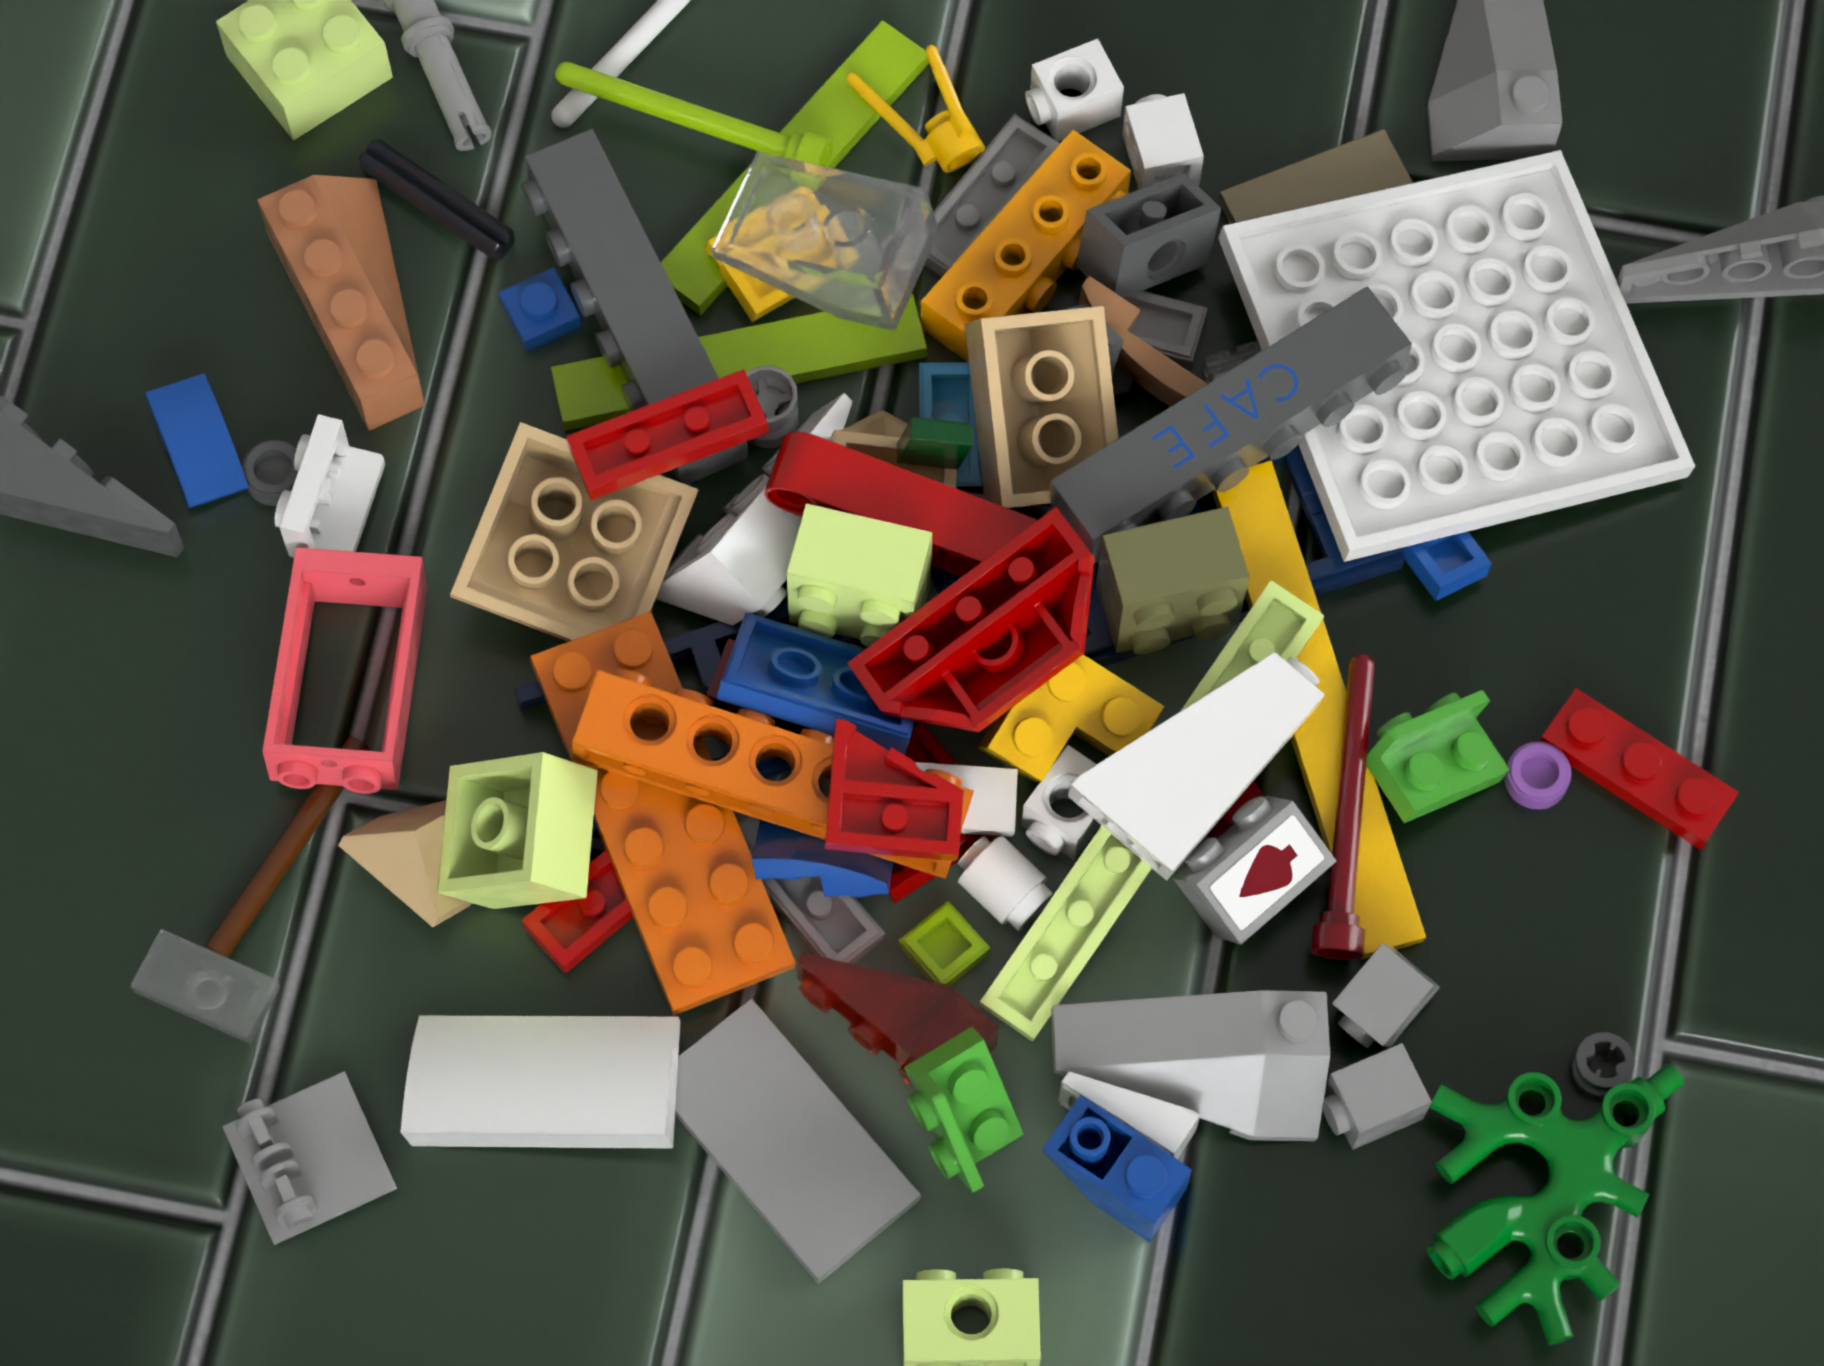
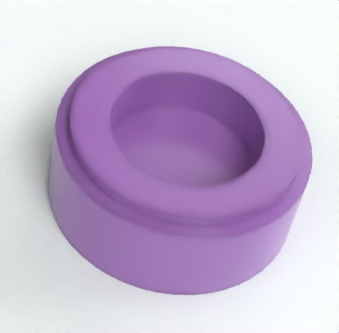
[1504,742,1571,809]

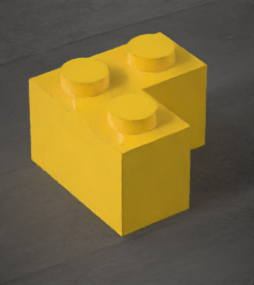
[977,655,1164,782]

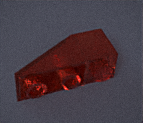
[796,953,999,1088]

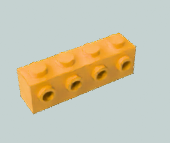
[920,130,1131,363]

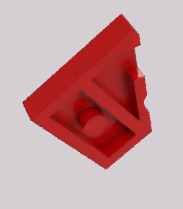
[824,719,964,861]

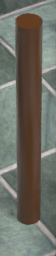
[204,736,371,961]

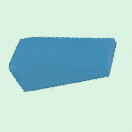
[919,363,982,487]

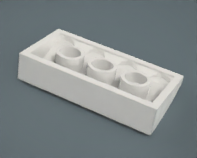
[400,1015,680,1148]

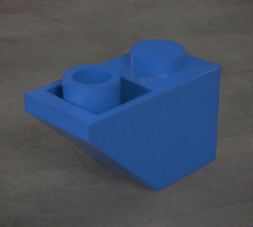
[1042,1095,1192,1243]

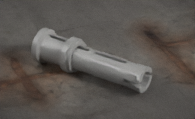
[383,0,492,151]

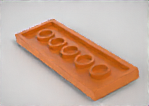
[530,611,796,1016]

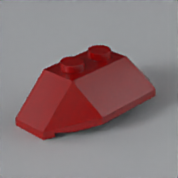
[847,507,1095,732]

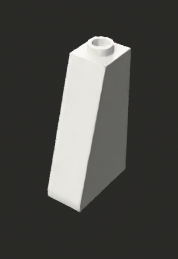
[1068,652,1325,881]

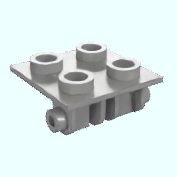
[222,1071,397,1245]

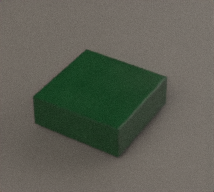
[897,417,973,470]

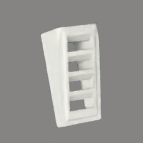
[1058,1071,1201,1159]

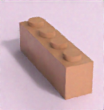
[257,175,425,431]

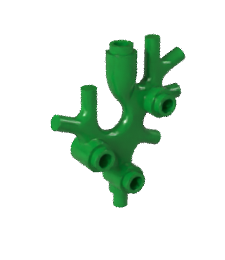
[1427,1064,1684,1345]

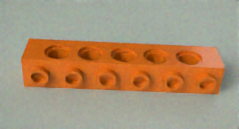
[572,669,974,879]

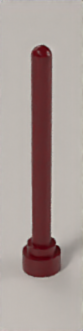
[1311,654,1375,960]

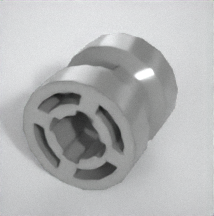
[746,366,799,448]

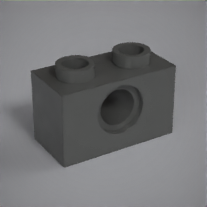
[1076,172,1221,298]

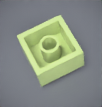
[216,0,393,141]
[787,504,932,647]
[437,752,598,909]

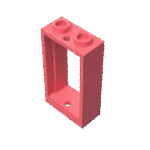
[262,547,428,794]

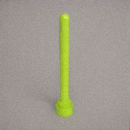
[555,62,834,184]

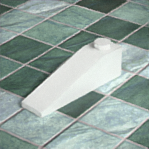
[656,393,853,626]

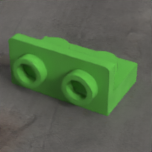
[1366,690,1510,823]
[904,1027,1024,1193]

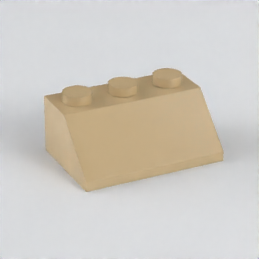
[965,306,1119,508]

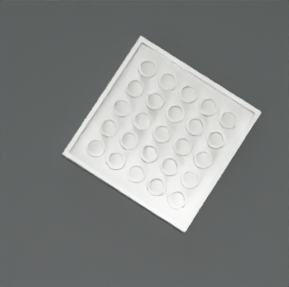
[1218,150,1695,562]

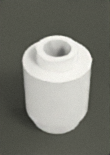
[958,835,1054,931]

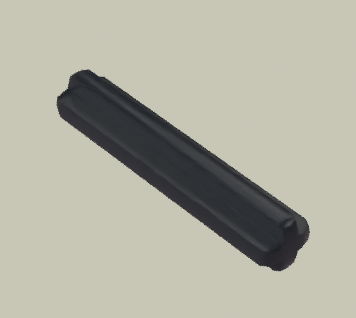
[359,139,515,260]

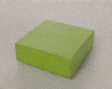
[898,901,990,994]

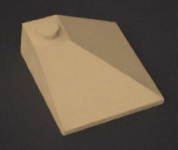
[450,422,698,642]

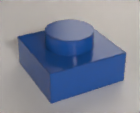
[498,267,582,352]
[1401,532,1492,601]

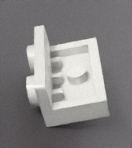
[275,414,385,558]

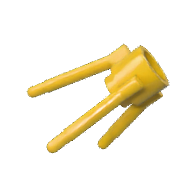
[846,45,985,173]

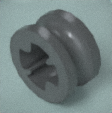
[1572,1032,1635,1098]

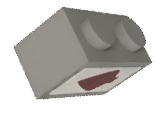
[1172,795,1337,945]

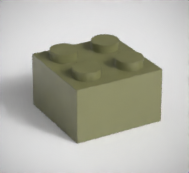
[1096,506,1249,654]

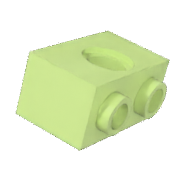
[902,1268,1041,1366]

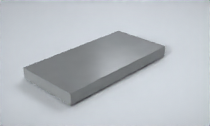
[675,998,921,1284]

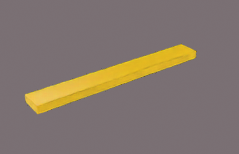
[1212,460,1426,959]

